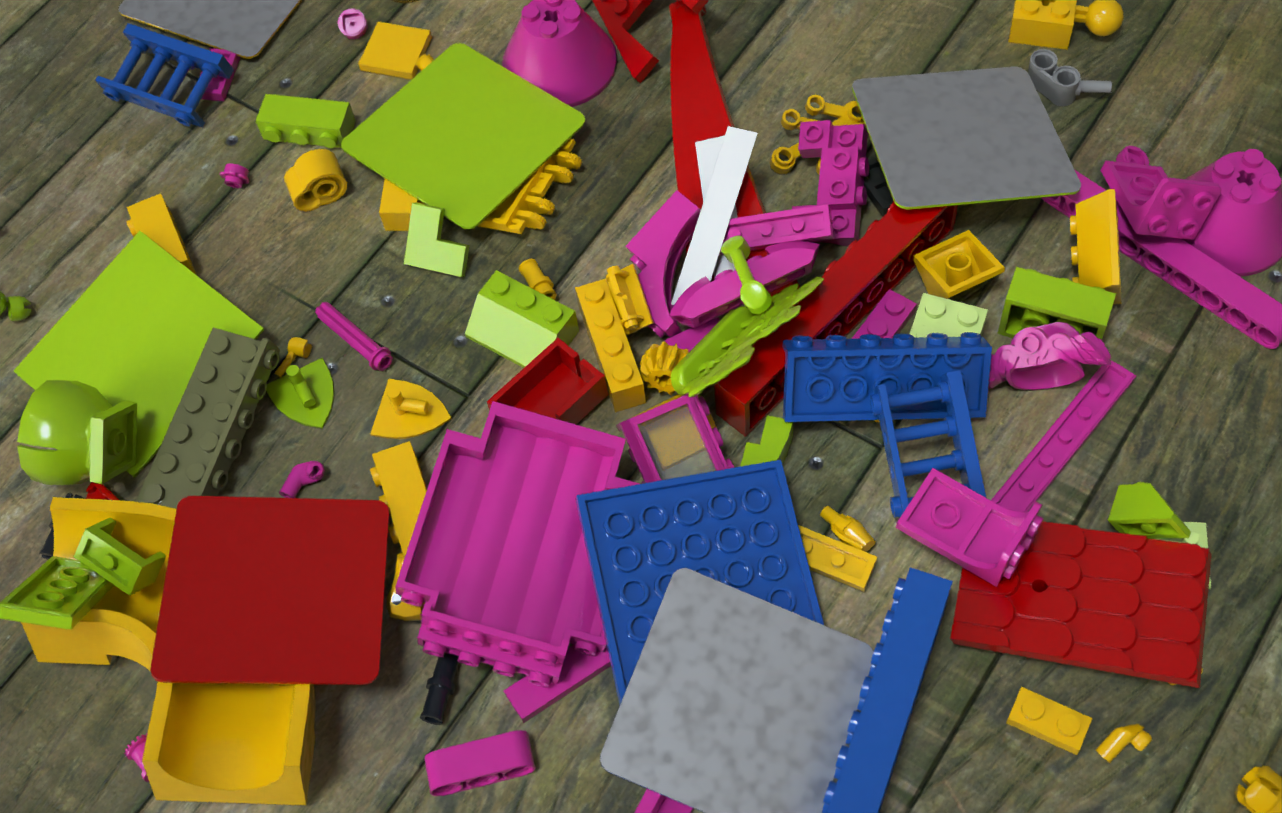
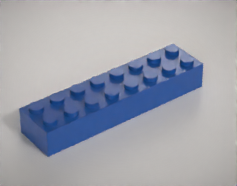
[822,567,953,813]

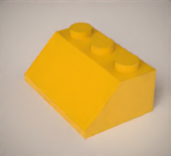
[1070,189,1122,305]

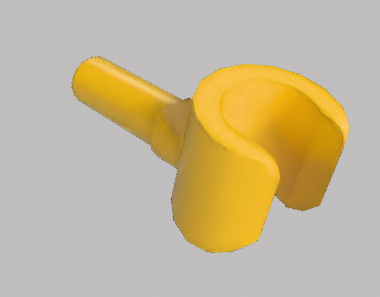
[274,337,312,378]

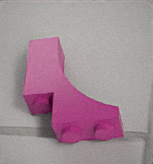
[625,190,701,338]

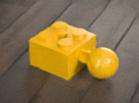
[1008,0,1124,50]

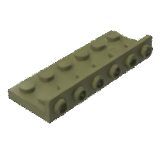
[136,327,280,509]

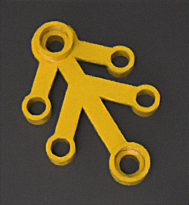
[770,95,866,174]

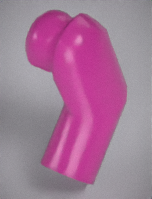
[279,461,325,498]

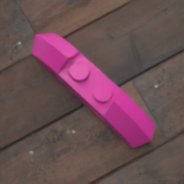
[669,241,820,328]

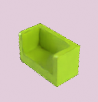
[74,518,166,596]

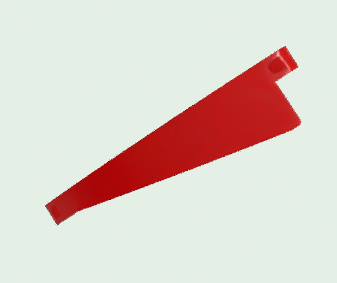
[669,0,800,297]

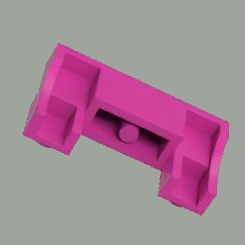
[792,120,869,246]

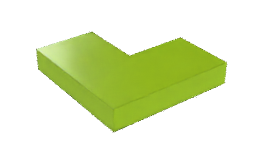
[404,202,469,277]

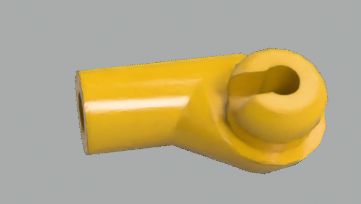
[1095,724,1152,763]

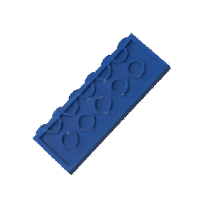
[783,332,992,422]

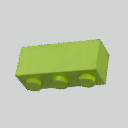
[255,94,356,148]

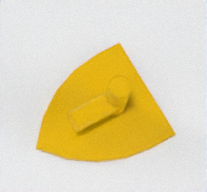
[370,379,452,439]

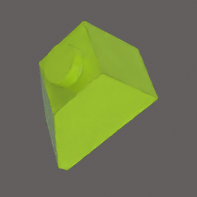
[1108,482,1191,539]

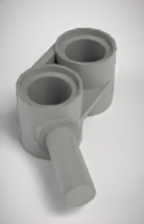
[1028,49,1112,106]

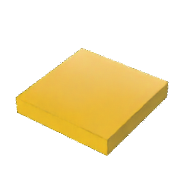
[358,22,432,80]

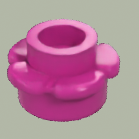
[220,163,249,188]

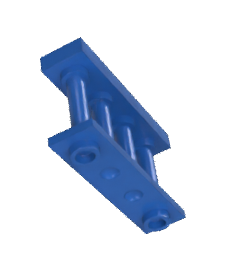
[95,23,234,128]
[870,370,986,518]

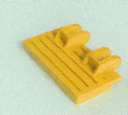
[478,138,582,234]

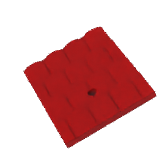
[950,521,1212,688]

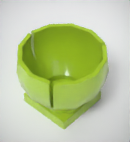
[17,380,137,485]

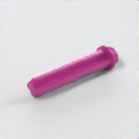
[315,302,393,371]

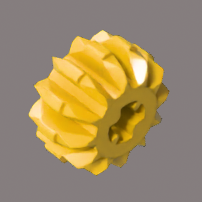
[640,341,689,396]

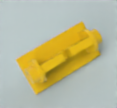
[606,264,653,336]

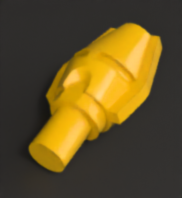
[820,506,876,552]

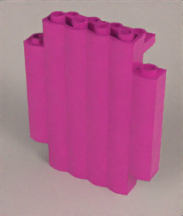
[395,401,639,687]

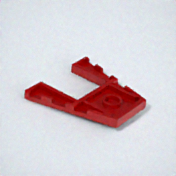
[592,0,709,83]

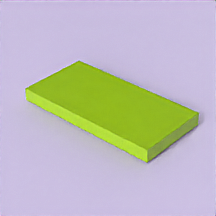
[0,556,114,630]

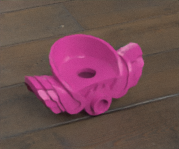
[988,322,1111,390]

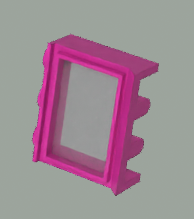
[616,394,734,484]

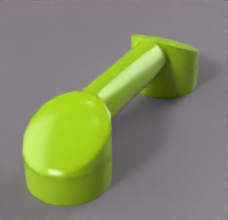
[721,235,772,314]

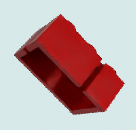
[487,338,608,424]

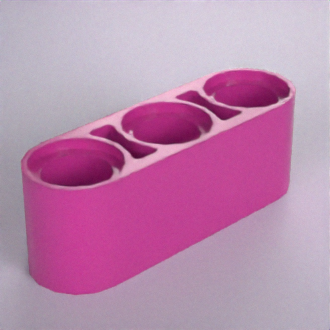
[424,730,535,796]

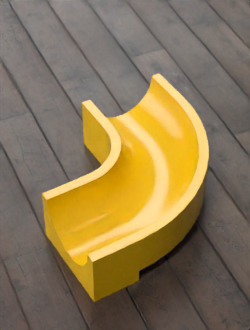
[21,497,316,805]

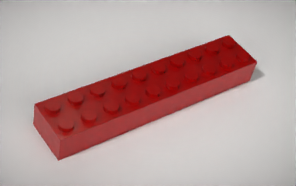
[714,202,958,437]

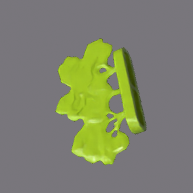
[671,277,824,398]

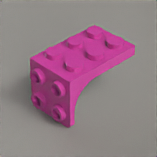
[1100,160,1222,240]
[896,468,1044,587]

